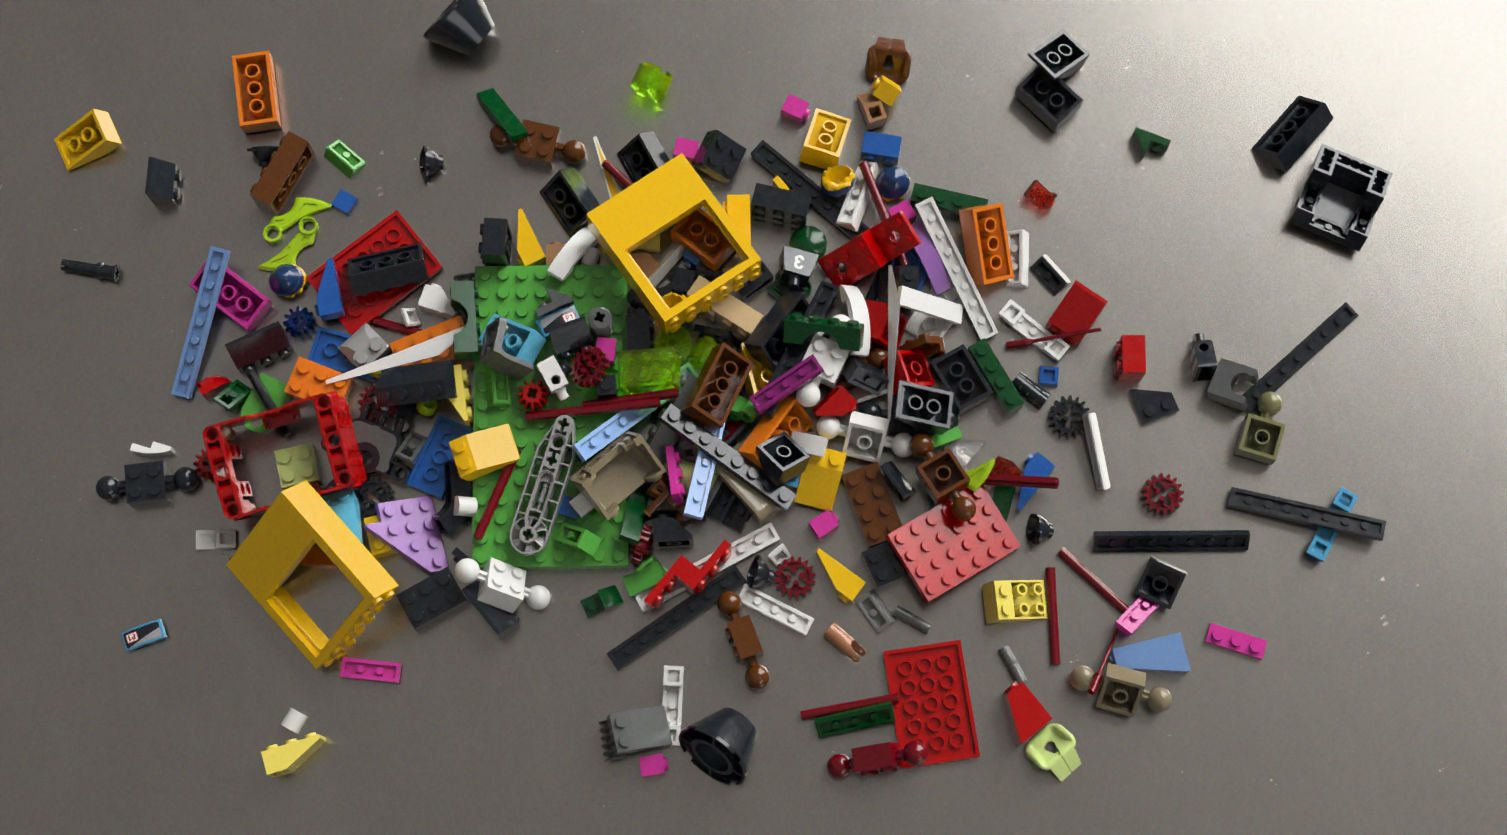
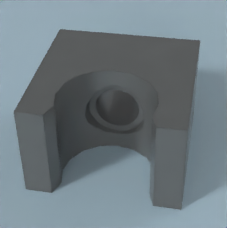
[1207,358,1259,412]

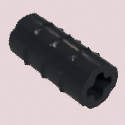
[1012,371,1051,408]

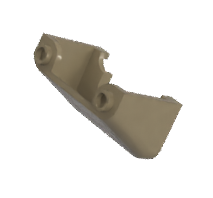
[570,431,666,520]
[714,438,796,526]

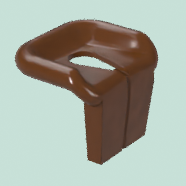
[865,37,912,85]

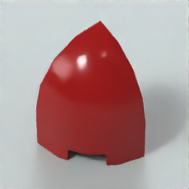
[196,375,232,400]

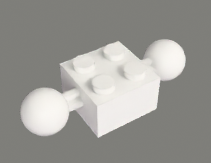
[796,314,851,407]
[816,411,913,463]
[455,557,551,613]

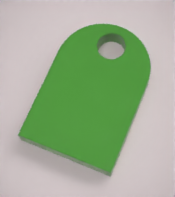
[241,372,292,434]

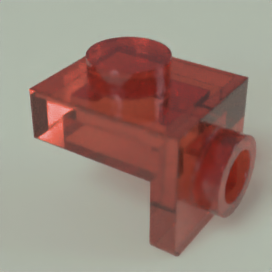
[1023,180,1057,209]
[990,456,1022,475]

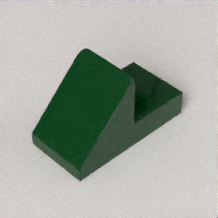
[1132,127,1171,159]
[213,379,252,414]
[580,585,624,619]

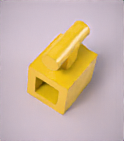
[871,75,902,106]

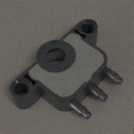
[321,403,412,482]

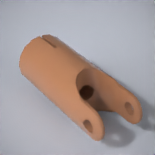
[823,623,866,662]

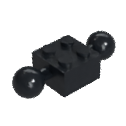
[626,288,655,386]
[858,395,959,437]
[96,461,198,507]

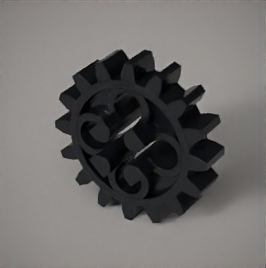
[1048,395,1090,438]
[354,476,394,518]

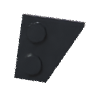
[693,324,742,349]
[1129,389,1179,425]

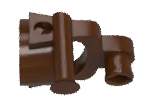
[643,472,691,525]

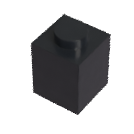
[597,375,618,399]

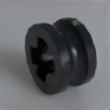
[558,358,572,377]

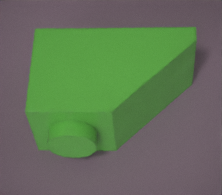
[554,523,602,556]

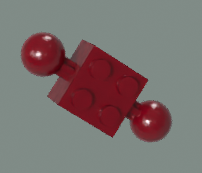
[827,740,928,779]

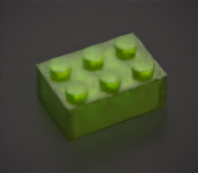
[618,347,681,395]

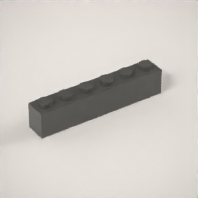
[645,373,697,485]

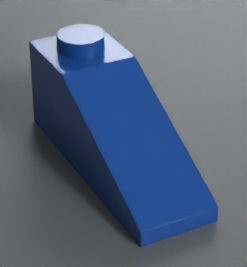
[314,257,345,321]
[1015,452,1056,513]

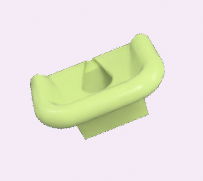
[1025,723,1082,782]

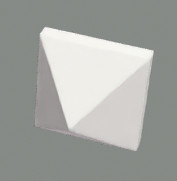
[400,308,421,327]
[768,543,791,568]

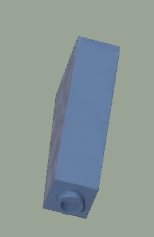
[1108,632,1191,674]

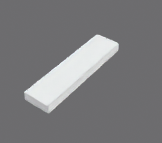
[898,286,964,325]
[739,584,814,637]

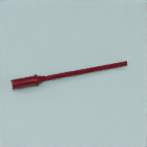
[1006,327,1102,349]
[1088,628,1120,695]

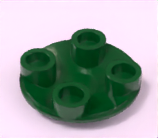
[789,226,827,260]

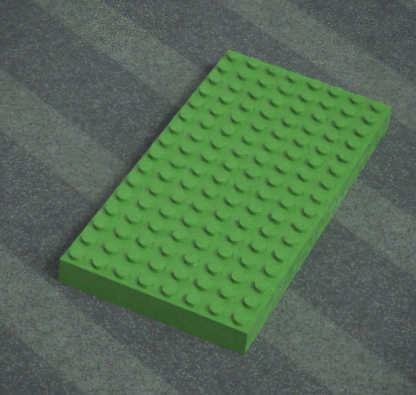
[472,264,630,570]

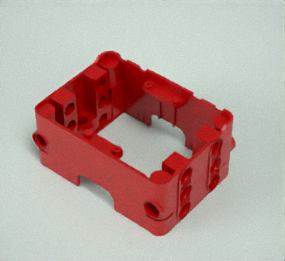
[202,391,367,521]

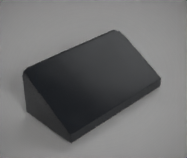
[1030,254,1071,296]

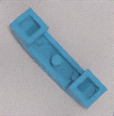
[1306,487,1359,562]

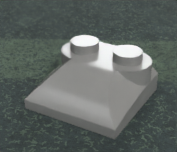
[338,323,392,375]

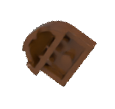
[898,333,946,360]

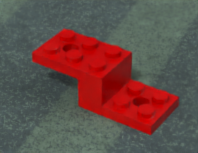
[817,210,922,291]
[644,540,732,611]

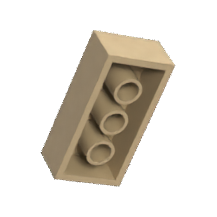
[687,275,764,343]

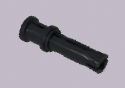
[61,259,121,282]

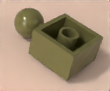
[1234,392,1286,465]

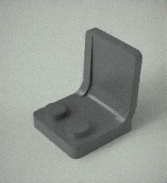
[478,316,534,380]

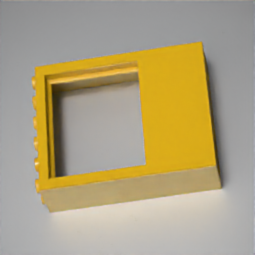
[586,153,761,334]
[226,480,399,670]

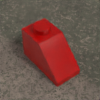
[812,383,858,416]

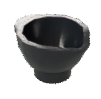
[419,145,444,180]
[247,146,279,166]
[1026,514,1054,545]
[747,555,774,588]

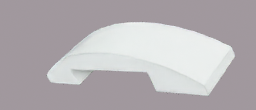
[547,226,598,282]
[839,284,871,357]
[999,299,1070,361]
[662,665,684,746]

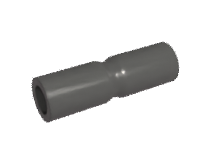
[893,605,932,634]
[998,645,1027,684]

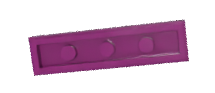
[749,354,824,415]

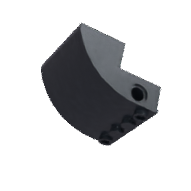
[1289,144,1393,252]

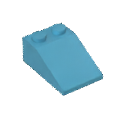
[478,313,546,364]
[321,488,363,554]

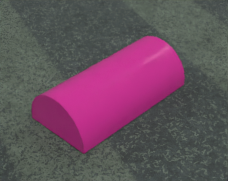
[188,262,272,331]

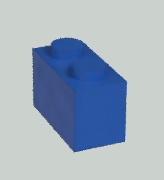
[861,131,902,165]

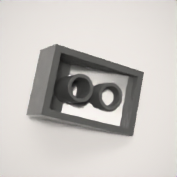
[606,706,672,756]

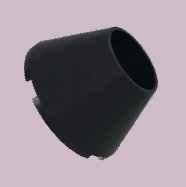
[423,0,495,55]
[679,708,756,785]

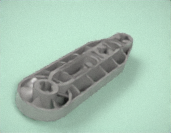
[509,415,576,556]

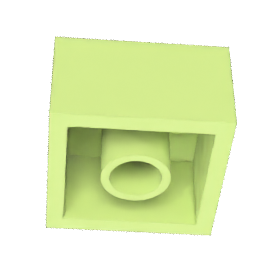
[274,443,323,490]

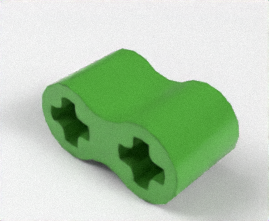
[728,396,759,423]

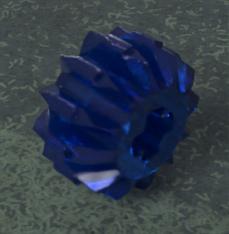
[283,306,316,339]

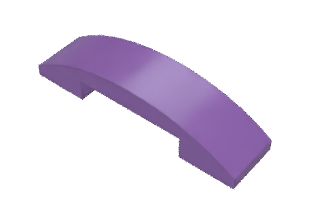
[911,221,953,296]

